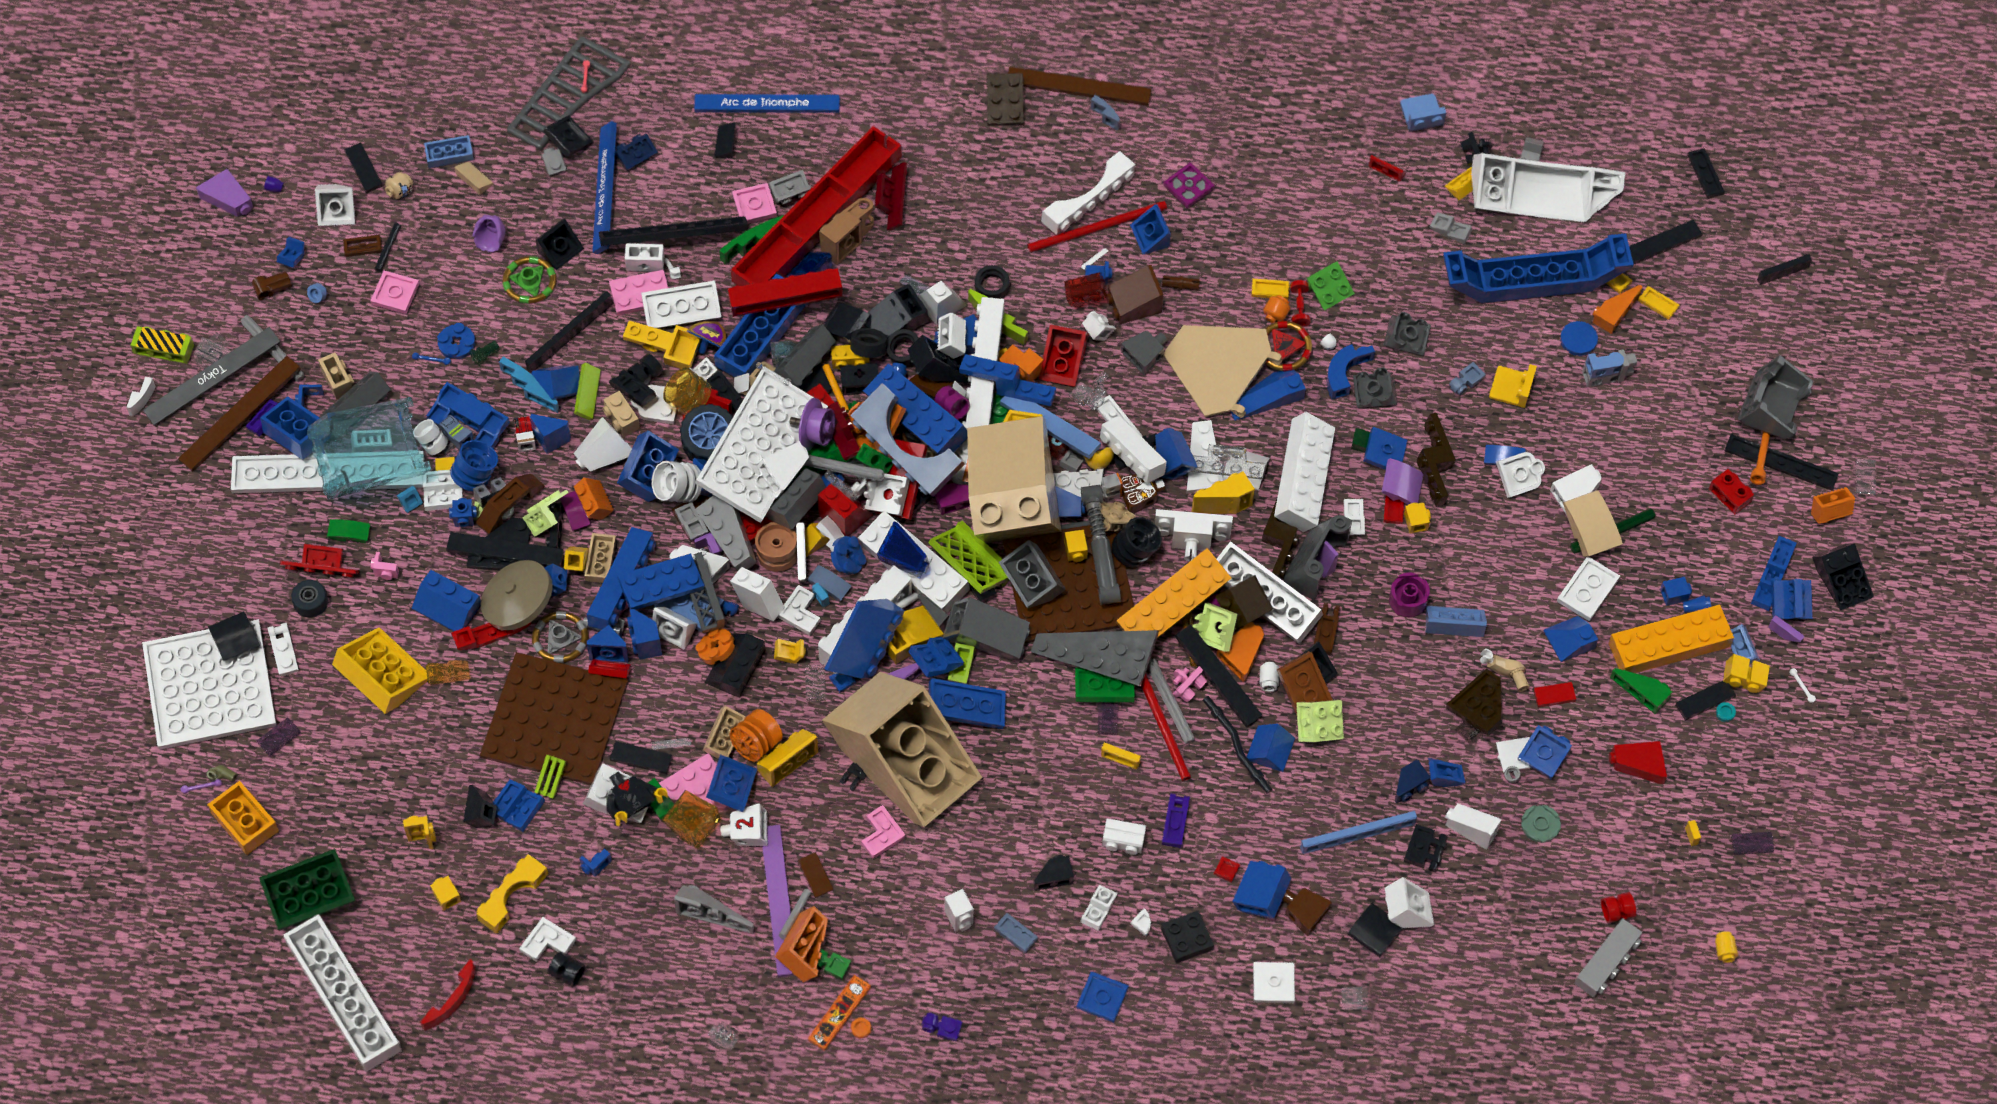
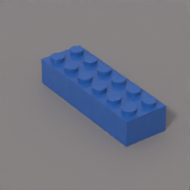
[714,273,807,377]
[863,363,968,455]

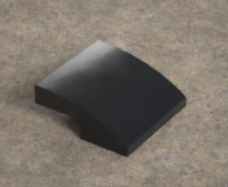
[208,611,260,662]
[1347,903,1403,957]

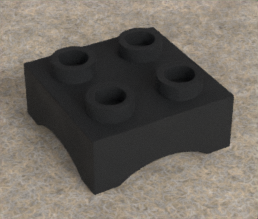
[1161,910,1214,964]

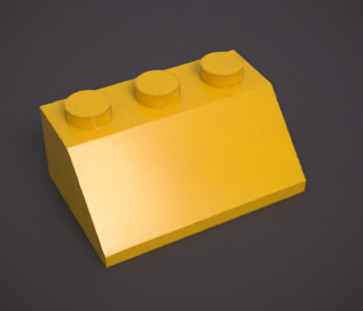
[757,729,818,787]

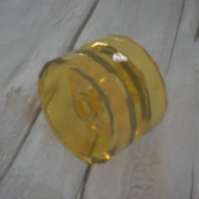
[663,367,711,416]

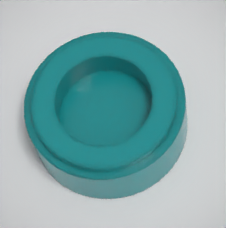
[1716,702,1736,722]

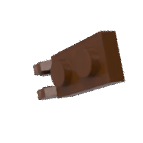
[1313,603,1340,655]

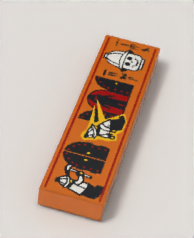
[808,975,871,1051]

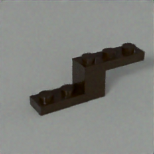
[1417,413,1456,507]
[1261,497,1300,578]

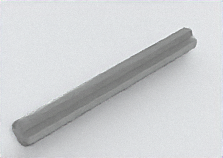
[241,315,305,382]
[804,455,884,481]
[1147,659,1194,744]

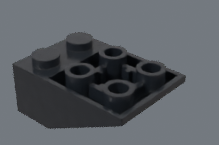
[865,284,928,339]
[1812,543,1874,611]

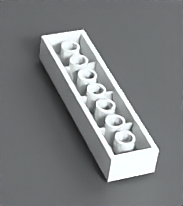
[283,914,402,1072]

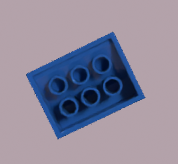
[824,599,905,679]

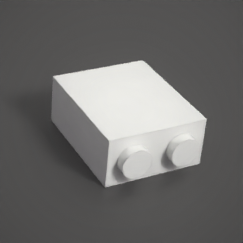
[730,567,784,621]

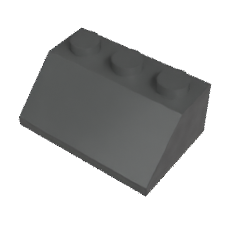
[765,469,826,530]
[999,540,1066,608]

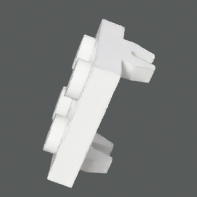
[864,474,910,516]

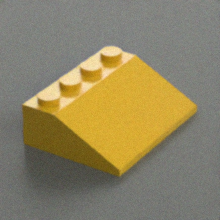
[332,627,432,714]

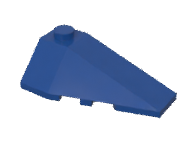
[1230,370,1306,421]

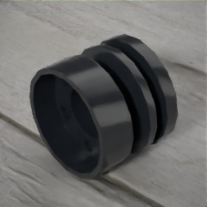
[1111,517,1162,568]

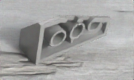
[674,885,754,934]

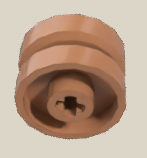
[755,522,798,572]

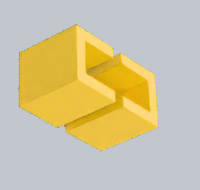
[1723,654,1770,693]

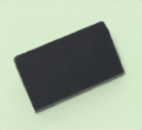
[714,122,736,159]

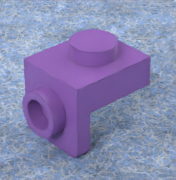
[694,533,723,556]

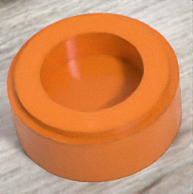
[851,1018,871,1039]

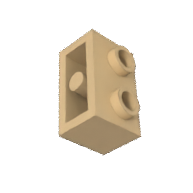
[318,352,354,400]
[603,391,640,437]

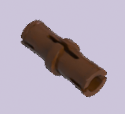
[1162,275,1200,291]

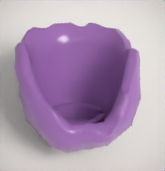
[472,215,506,252]

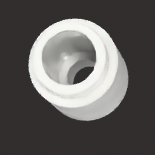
[1260,662,1279,692]

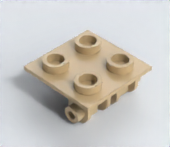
[1100,502,1135,531]

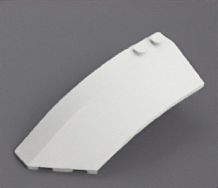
[1472,153,1625,222]

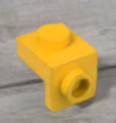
[774,639,806,663]

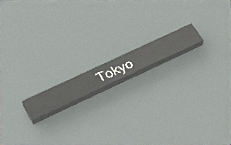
[143,326,281,426]

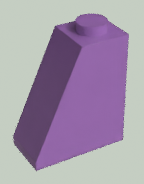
[196,169,253,217]

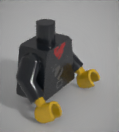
[606,772,668,826]

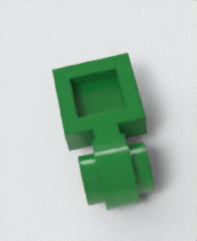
[817,949,851,980]

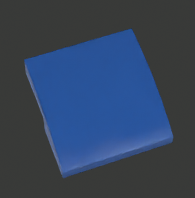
[908,637,964,677]
[494,779,545,832]

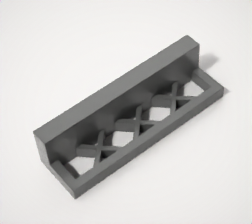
[690,552,725,633]

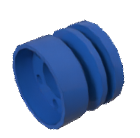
[450,440,498,491]

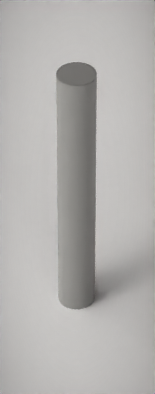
[779,889,811,939]

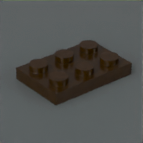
[987,73,1024,126]

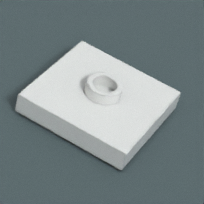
[1253,962,1295,1003]

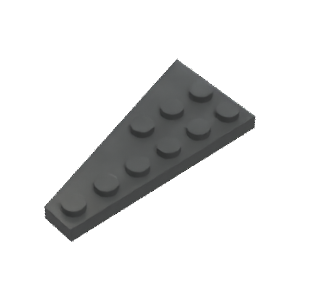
[1031,630,1159,687]

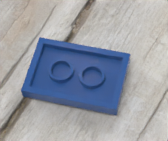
[706,755,757,812]

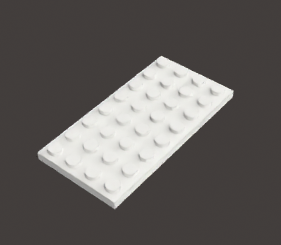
[695,367,828,523]

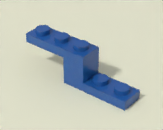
[959,354,1057,406]

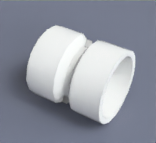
[413,419,448,455]

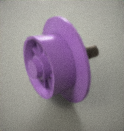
[789,398,835,451]

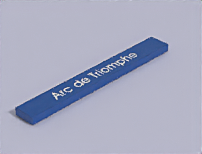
[694,94,839,113]
[592,121,617,254]

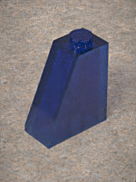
[877,521,930,578]

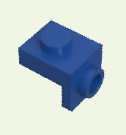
[277,237,305,268]

